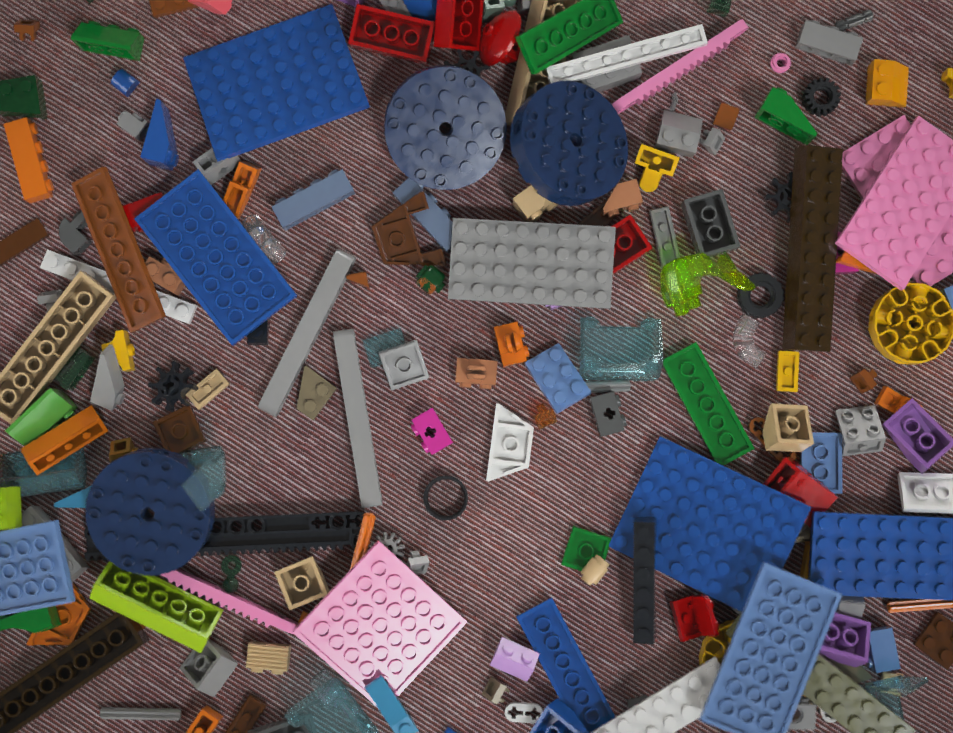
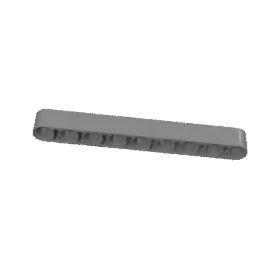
[258,249,356,417]
[333,328,383,508]

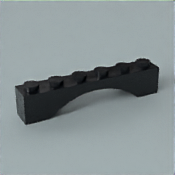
[633,517,657,644]

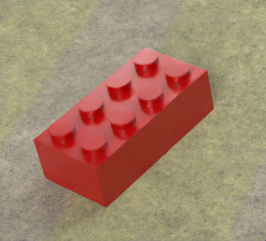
[433,0,484,51]
[348,4,435,65]
[611,214,653,275]

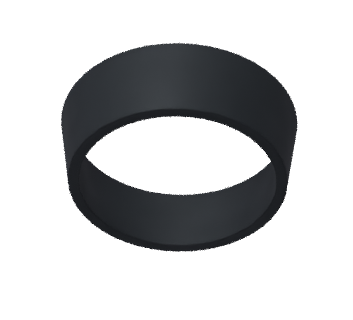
[423,476,468,520]

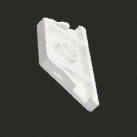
[486,403,534,481]

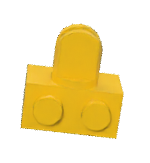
[635,144,680,192]

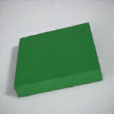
[561,526,612,571]

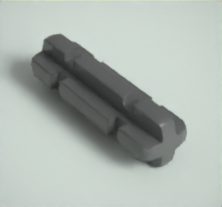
[834,9,874,31]

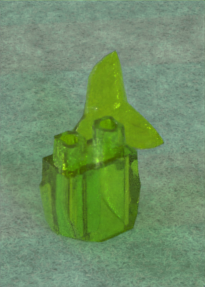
[660,253,756,316]

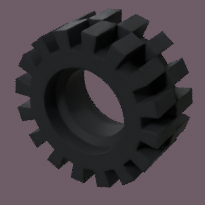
[802,78,841,117]

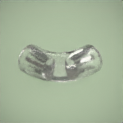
[242,214,287,264]
[733,314,766,369]

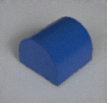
[111,69,140,98]

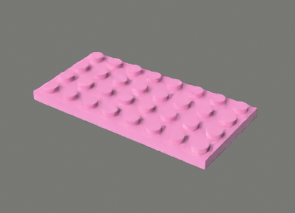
[842,115,953,286]
[835,116,953,291]

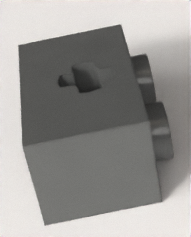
[589,391,627,437]

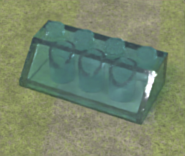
[0,447,87,497]

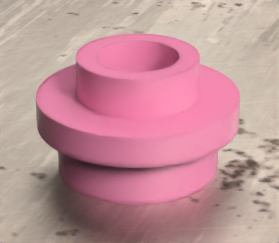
[770,53,791,73]

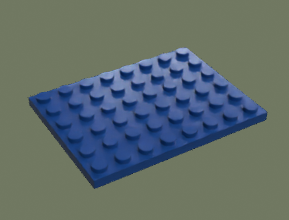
[183,4,370,161]
[608,436,811,612]

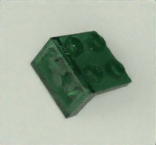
[54,346,96,391]

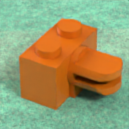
[494,321,530,368]

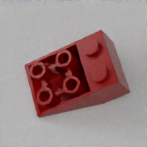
[763,457,838,528]

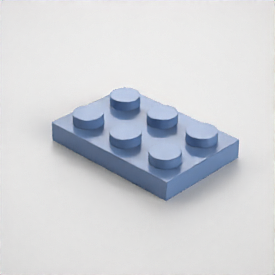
[525,343,591,414]
[800,432,842,494]

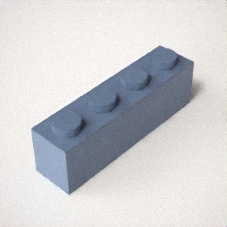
[272,169,355,231]
[392,178,453,254]

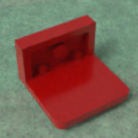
[669,595,719,642]

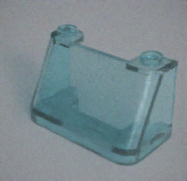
[579,316,663,381]
[284,678,379,733]

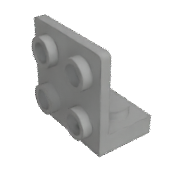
[835,405,886,456]

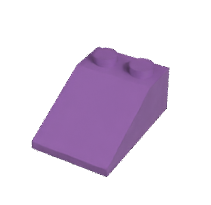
[882,398,953,474]
[819,612,871,667]

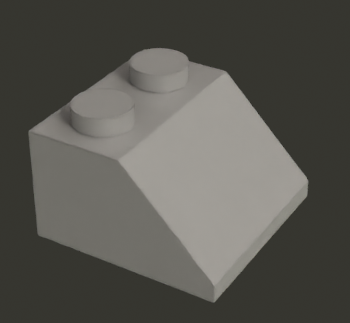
[654,110,703,158]
[180,639,238,697]

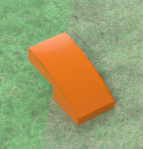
[874,386,923,414]

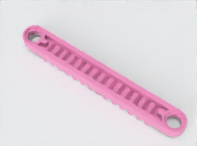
[612,19,749,114]
[161,568,299,634]

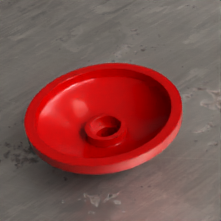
[479,10,521,66]

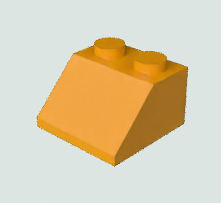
[865,59,909,108]

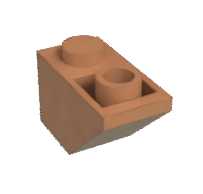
[601,179,643,217]

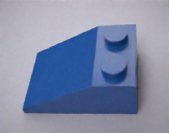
[140,99,179,171]
[530,698,589,733]

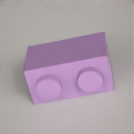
[490,637,540,681]

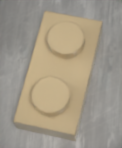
[186,368,230,410]

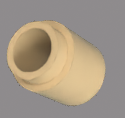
[580,555,610,586]

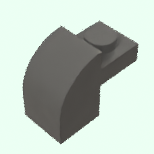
[59,210,93,257]

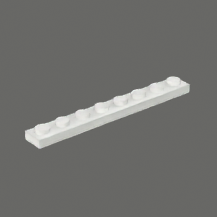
[546,24,708,84]
[40,249,197,324]

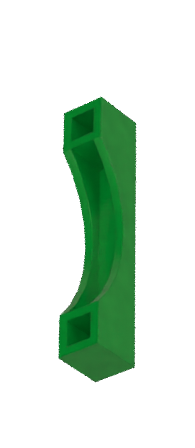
[0,606,61,633]

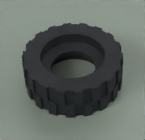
[737,273,784,318]

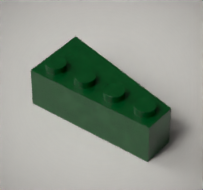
[0,75,48,120]

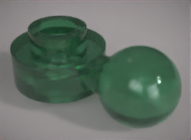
[220,555,242,593]

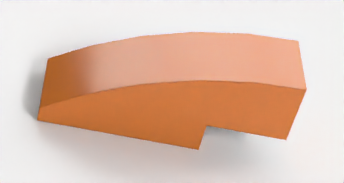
[223,160,262,220]

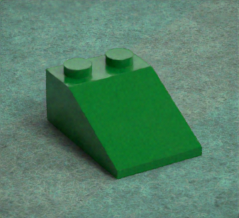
[754,87,817,145]

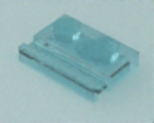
[363,328,406,368]

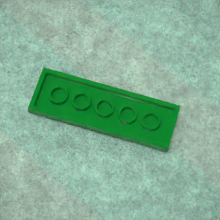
[515,0,623,75]
[660,342,755,466]

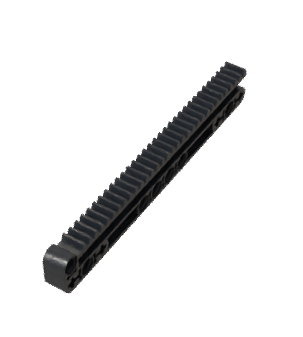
[84,511,365,561]

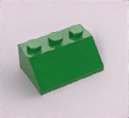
[71,21,145,61]

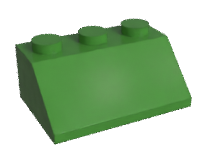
[5,388,78,446]

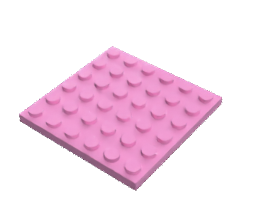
[293,540,467,707]

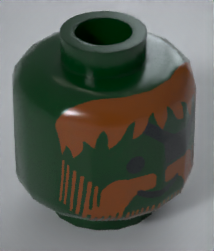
[415,265,446,294]

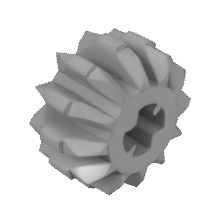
[371,532,405,557]

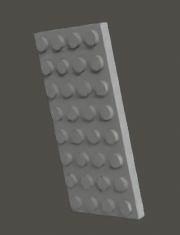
[448,218,616,309]

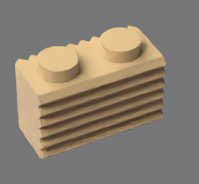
[246,641,291,675]

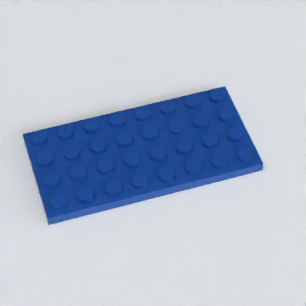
[134,169,297,346]
[808,511,953,600]

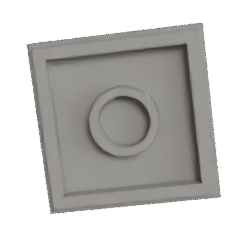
[379,339,430,391]

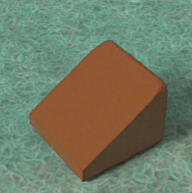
[713,103,740,131]
[346,271,370,289]

